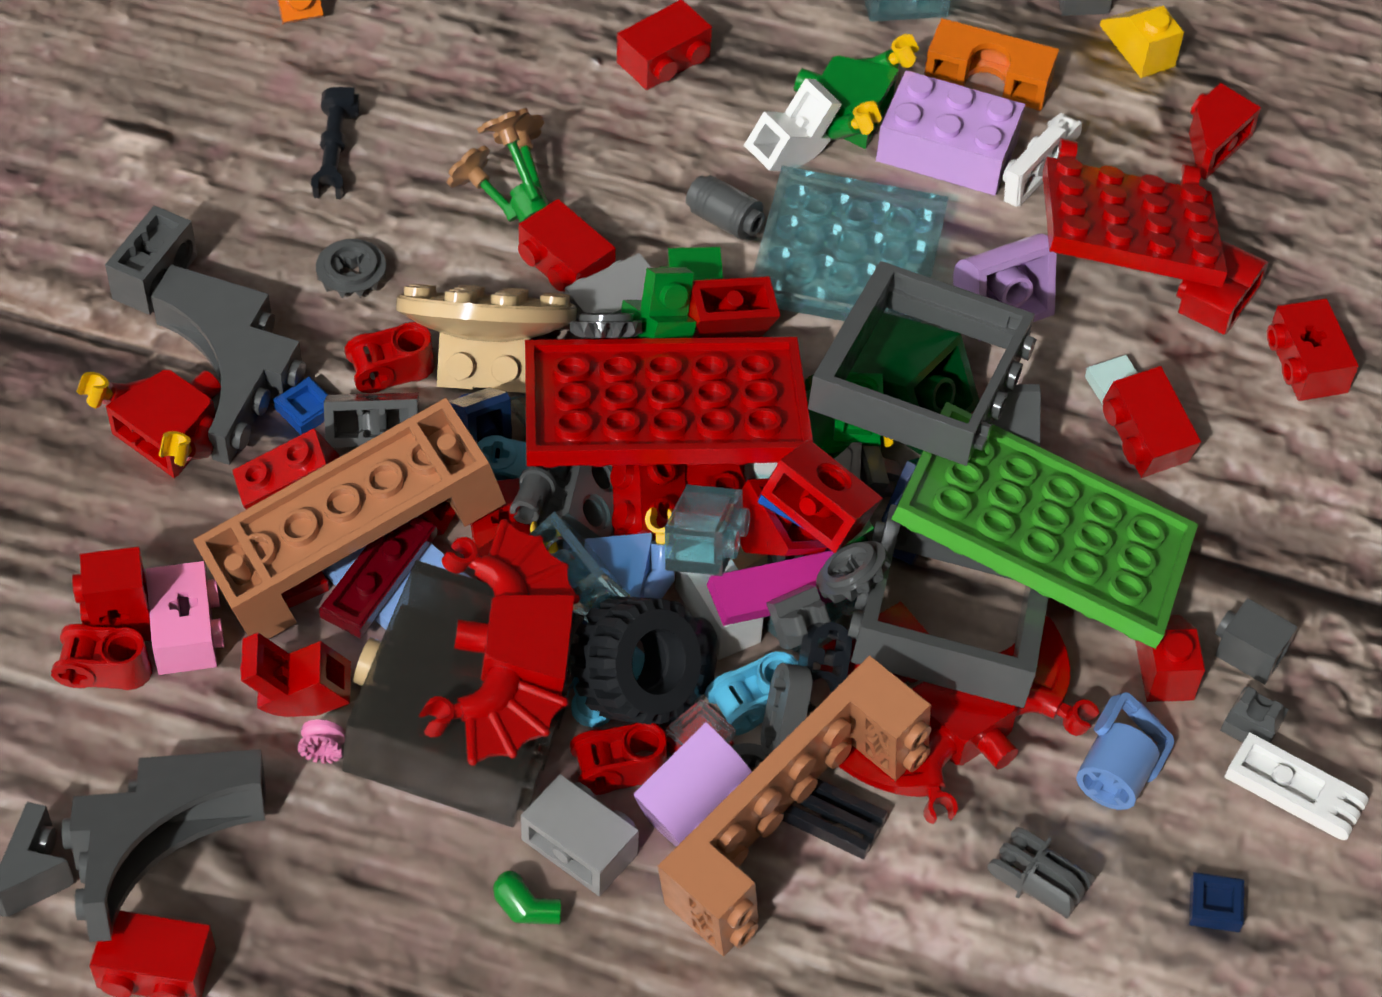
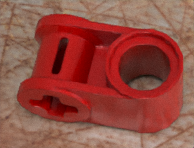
[344,322,435,393]
[51,624,152,690]
[569,723,667,795]

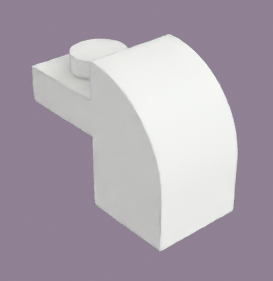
[744,78,842,171]

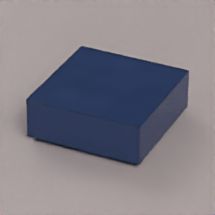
[1189,872,1244,933]

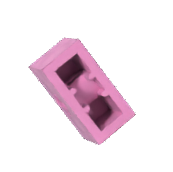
[146,561,224,675]

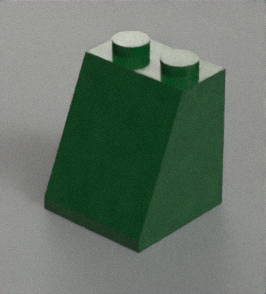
[850,313,980,455]

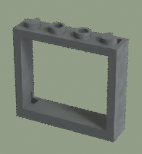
[808,261,1037,466]
[848,504,1048,708]

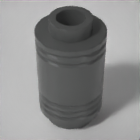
[686,175,765,240]

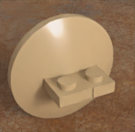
[396,284,577,393]

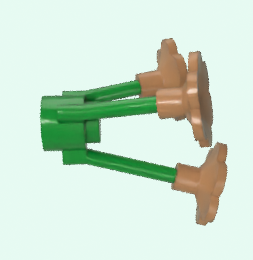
[447,108,550,223]

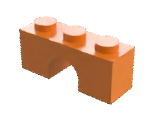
[924,18,1059,111]

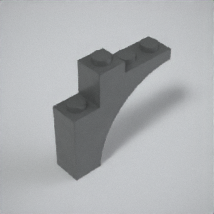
[151,265,306,465]
[62,749,266,942]

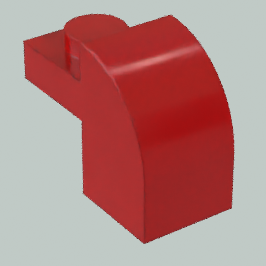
[240,632,351,717]

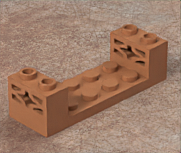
[193,398,506,639]
[658,655,931,957]

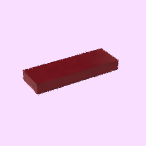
[319,516,437,639]

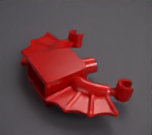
[419,519,580,766]

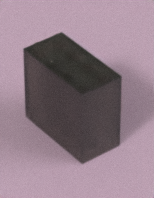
[342,560,585,828]

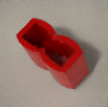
[1176,240,1269,335]

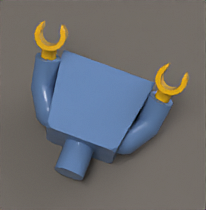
[530,507,679,625]

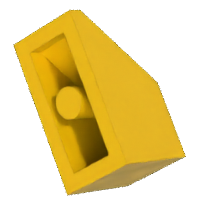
[1100,5,1184,78]

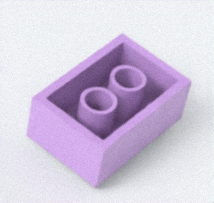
[876,70,1025,196]

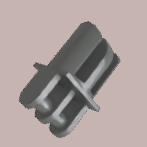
[988,827,1095,919]

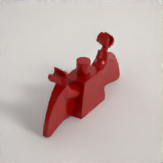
[838,615,1099,824]

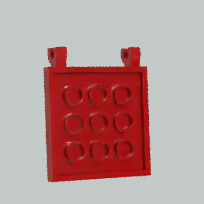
[1042,138,1228,288]

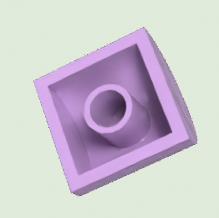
[953,233,1057,341]
[633,722,752,847]

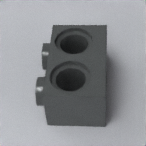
[105,206,198,315]
[537,465,614,547]

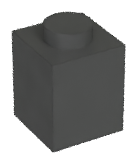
[1215,598,1298,685]

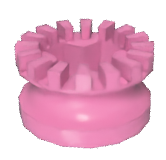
[297,719,346,764]

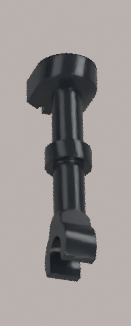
[311,87,360,199]

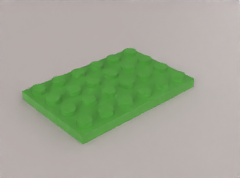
[891,402,1198,649]

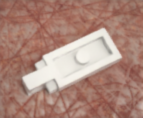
[1003,113,1082,207]

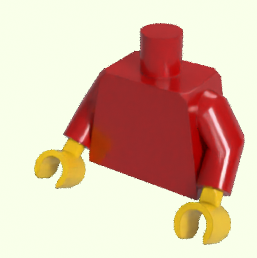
[76,370,221,479]

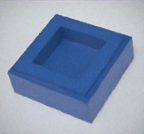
[273,376,328,435]

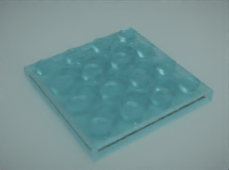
[752,166,949,323]

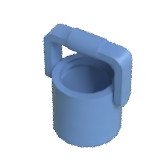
[1076,692,1174,810]

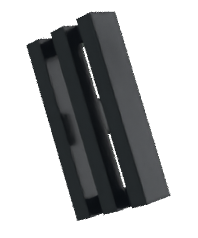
[782,778,887,860]

